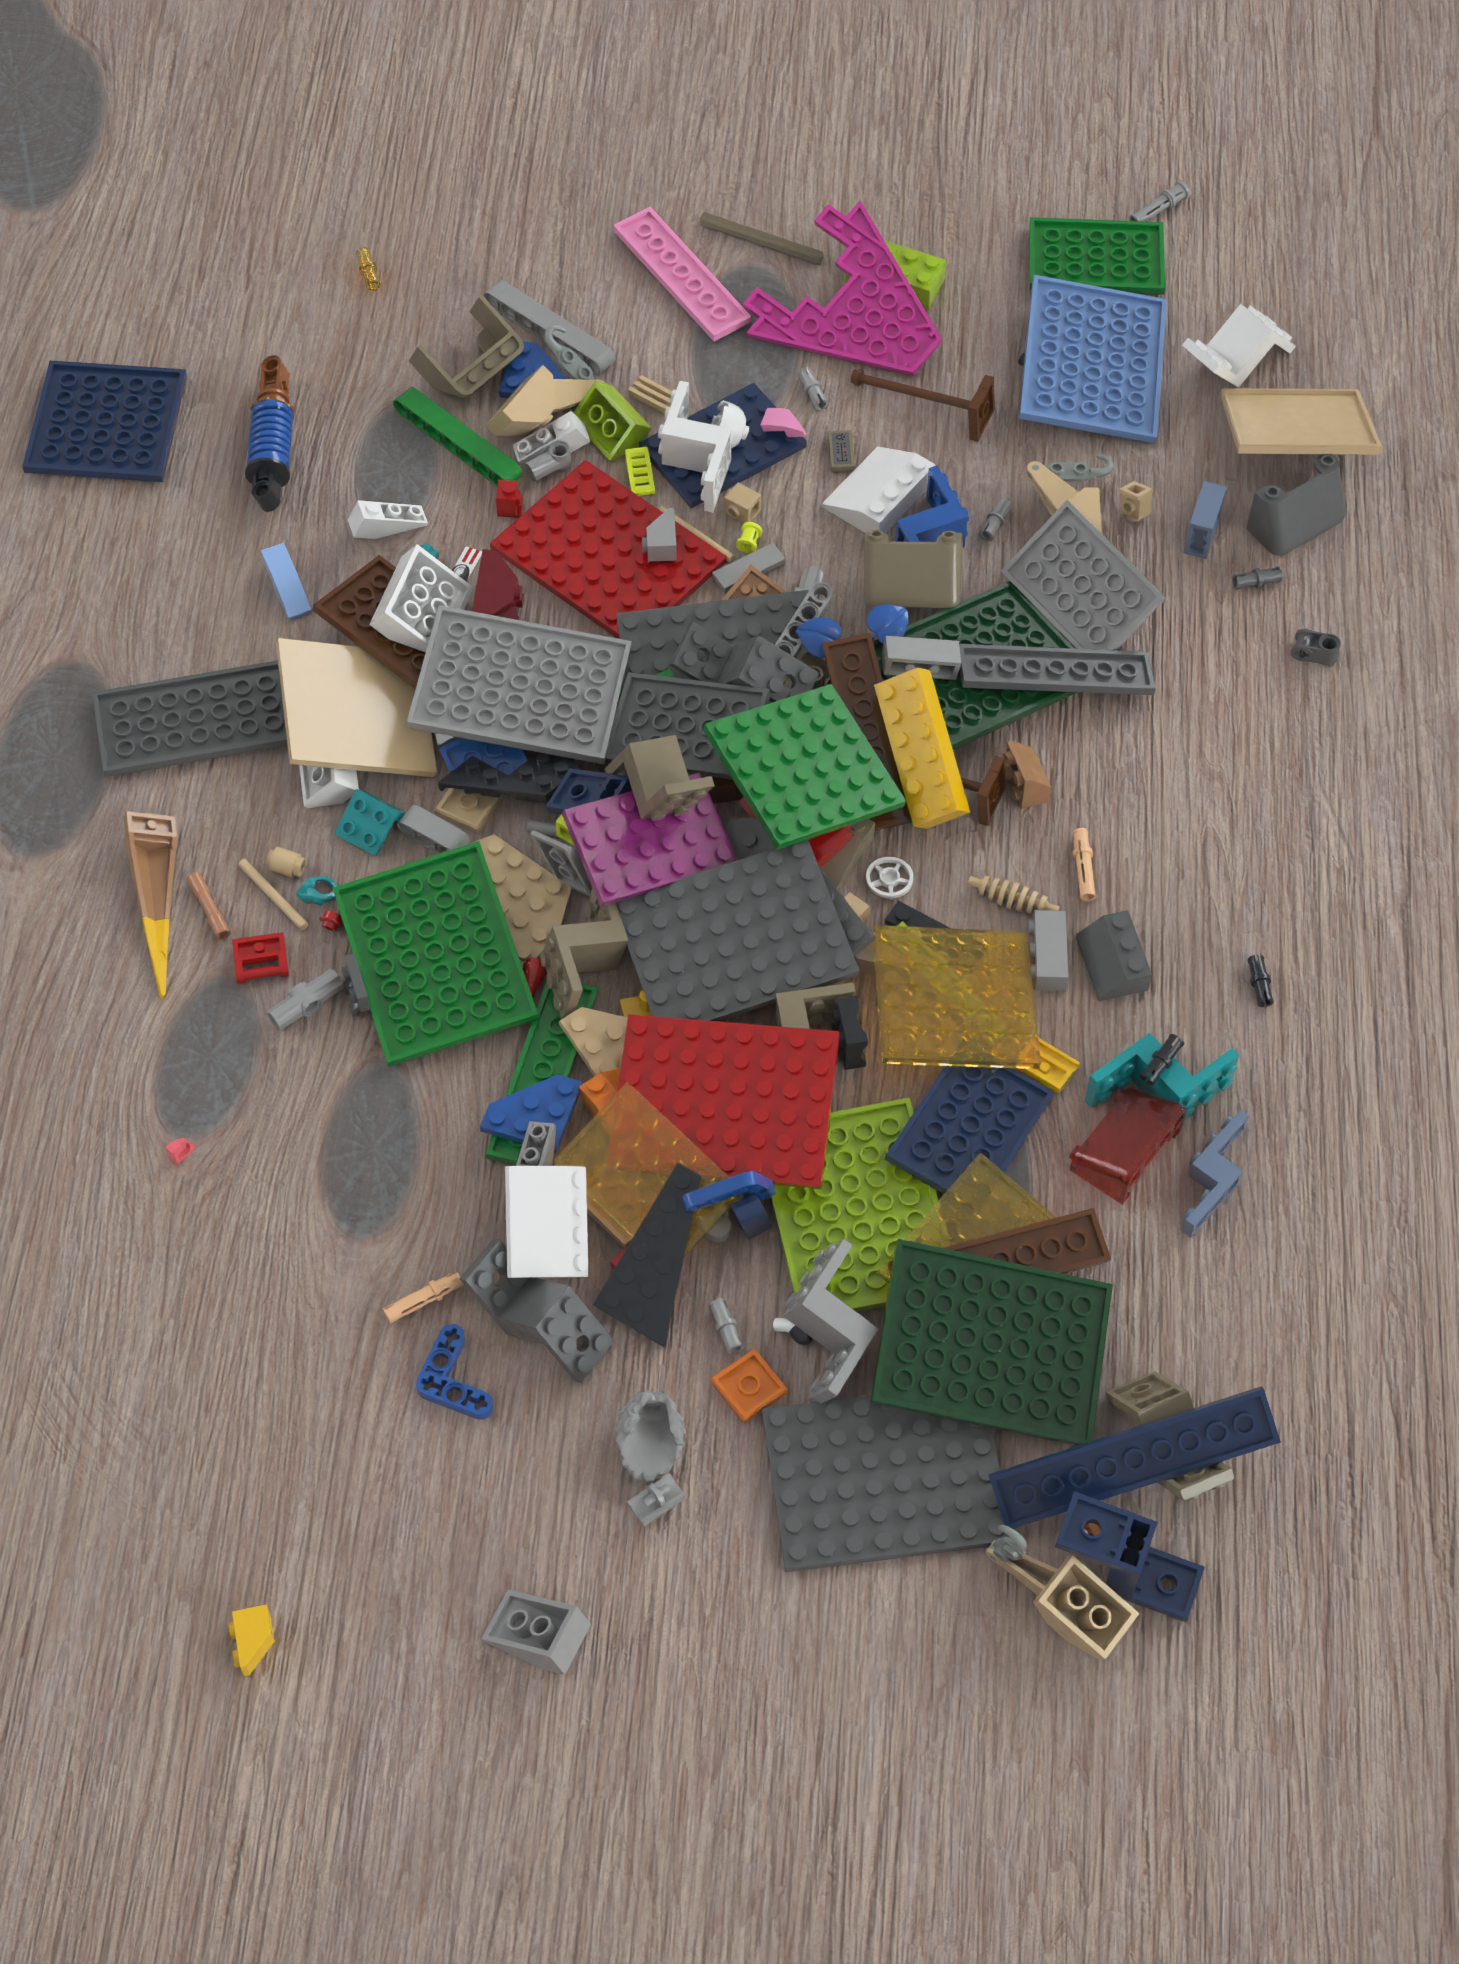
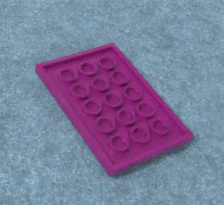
[562,772,737,906]

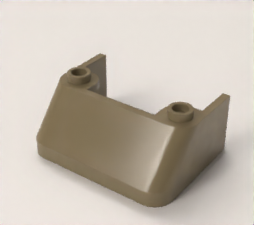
[409,295,524,398]

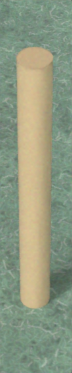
[659,506,735,563]
[238,859,309,931]

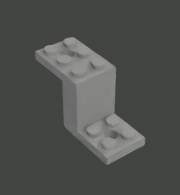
[783,1239,878,1404]

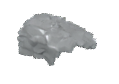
[614,1390,686,1483]

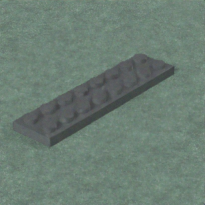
[959,644,1156,695]

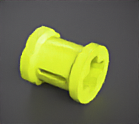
[736,522,762,554]

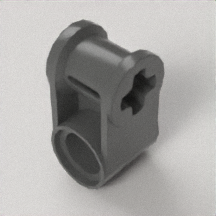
[1291,629,1341,666]

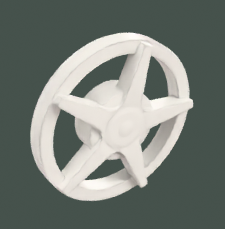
[866,857,913,900]

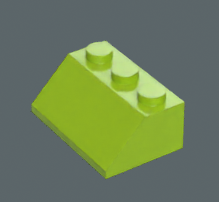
[573,381,652,462]

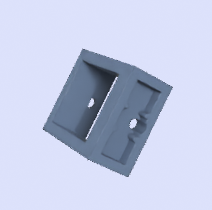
[1184,481,1227,559]

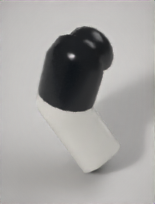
[773,1318,812,1346]

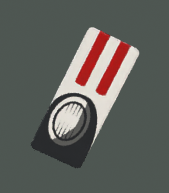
[452,547,482,581]

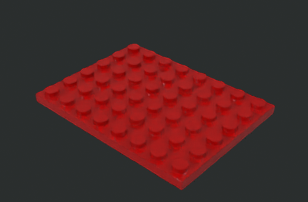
[490,460,727,639]
[606,1014,840,1189]

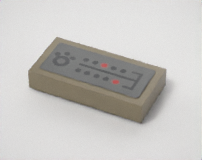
[828,430,855,472]

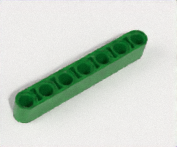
[393,387,523,487]

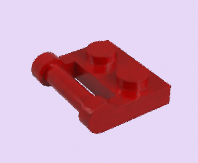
[232,932,289,984]

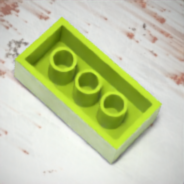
[845,240,947,310]

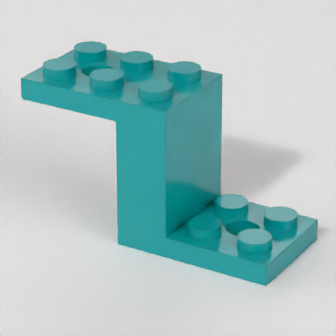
[1085,1032,1240,1124]

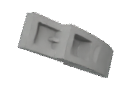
[504,1121,556,1222]

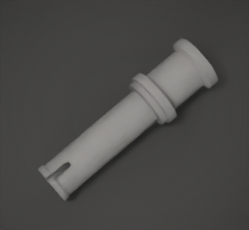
[1129,180,1190,222]

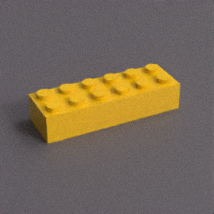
[874,667,970,829]

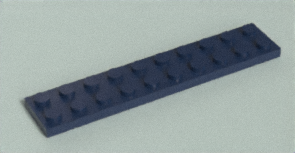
[988,1386,1281,1529]

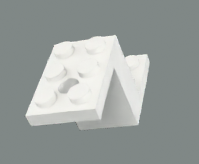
[1182,304,1296,387]
[658,381,731,513]

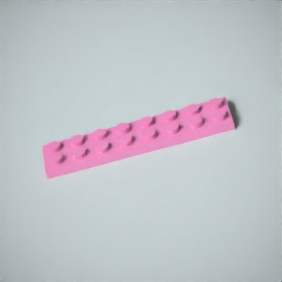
[613,207,751,342]

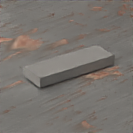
[712,543,786,593]

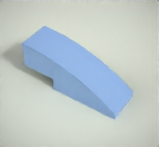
[261,543,312,621]

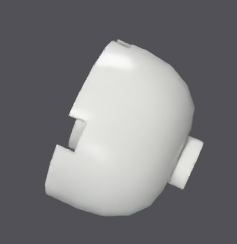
[711,400,749,448]

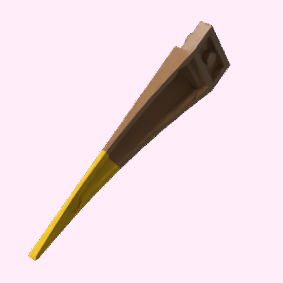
[123,811,178,1000]

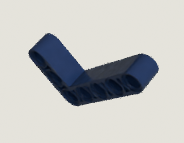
[715,1180,772,1240]

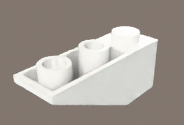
[513,411,590,464]
[348,500,428,539]

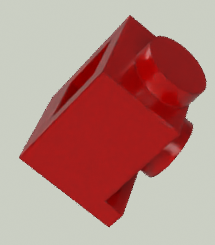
[496,480,524,518]

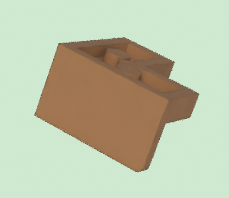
[722,564,787,600]

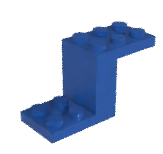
[895,465,969,547]

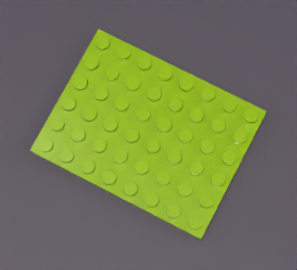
[770,1097,951,1312]

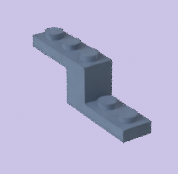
[1182,1110,1249,1238]

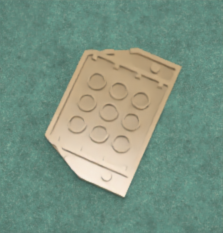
[470,834,572,968]

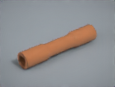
[187,872,231,940]

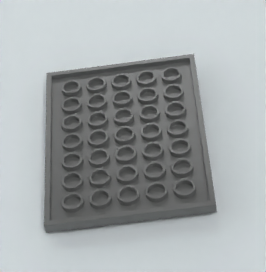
[616,840,860,1022]
[762,1395,1010,1572]

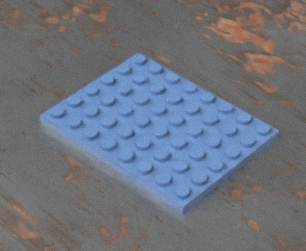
[1018,275,1167,444]

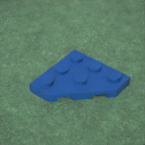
[499,341,567,398]
[439,738,528,775]
[480,1074,583,1154]

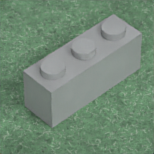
[881,636,961,680]
[1028,910,1068,991]

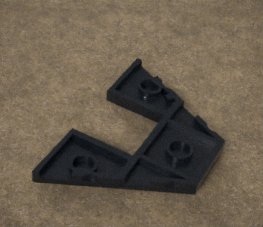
[438,752,580,803]

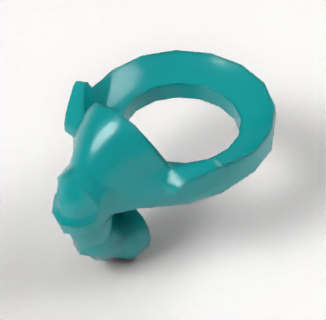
[296,876,338,906]

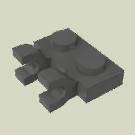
[342,954,371,1017]

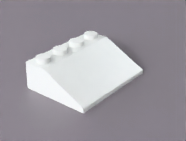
[821,446,935,533]
[369,544,474,652]
[505,1166,588,1278]

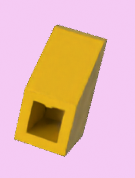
[228,1604,275,1676]

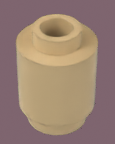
[266,846,306,878]

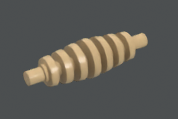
[967,876,1060,914]

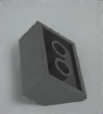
[1076,910,1152,1001]

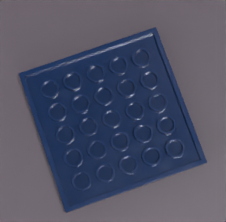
[22,360,187,482]

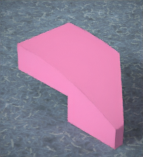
[761,408,806,437]

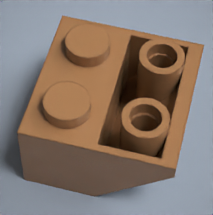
[1003,740,1051,809]

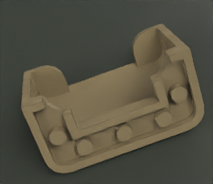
[864,530,964,608]

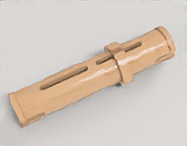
[1072,828,1096,902]
[382,1270,464,1324]

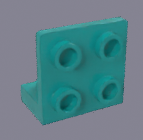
[335,789,406,856]

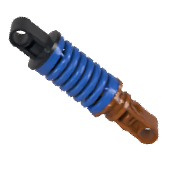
[245,355,294,512]

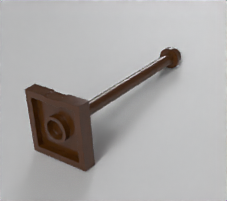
[851,369,995,442]
[961,756,1006,826]

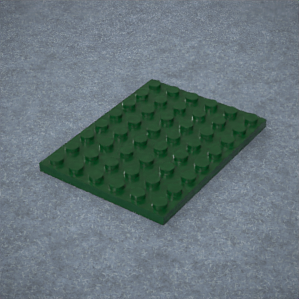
[873,581,1078,750]
[870,1239,1113,1446]

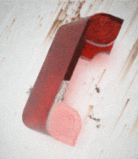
[1069,1087,1187,1205]

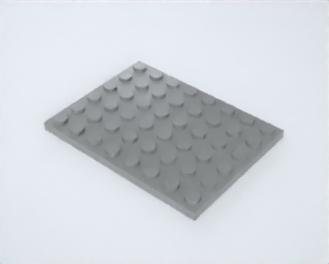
[407,605,632,764]

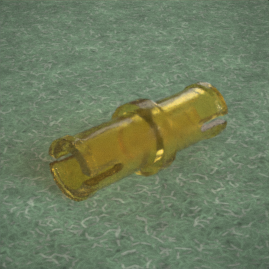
[356,247,381,291]

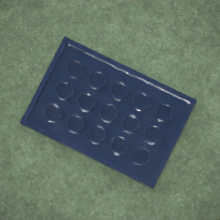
[639,383,807,508]
[885,1040,1055,1214]

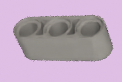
[397,805,471,854]

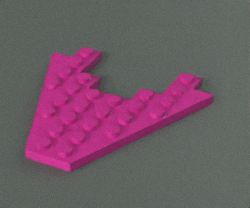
[743,201,942,376]

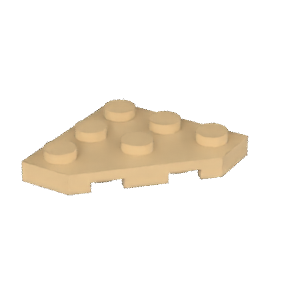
[558,1007,628,1077]

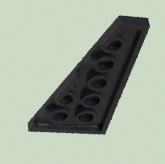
[593,1163,702,1348]

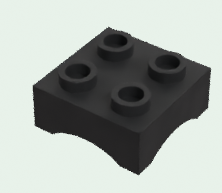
[831,996,868,1070]

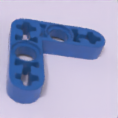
[682,1171,776,1211]
[416,1324,493,1420]

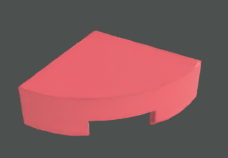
[165,1138,195,1165]

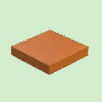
[710,1348,788,1424]

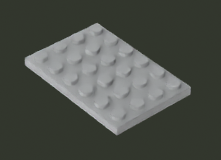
[1001,500,1166,650]

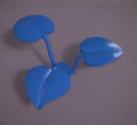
[796,604,908,681]

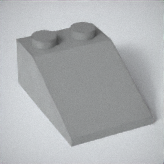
[530,830,593,897]
[481,1589,591,1675]

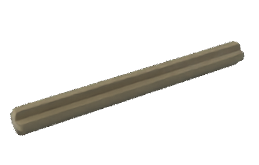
[700,212,824,264]

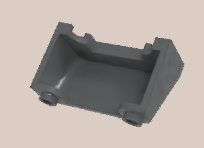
[1246,454,1346,556]

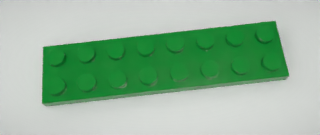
[485,981,599,1166]

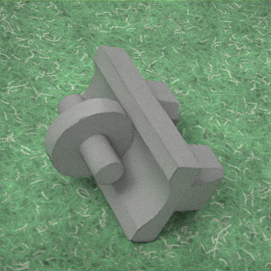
[627,1473,686,1527]

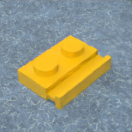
[1014,1036,1080,1094]

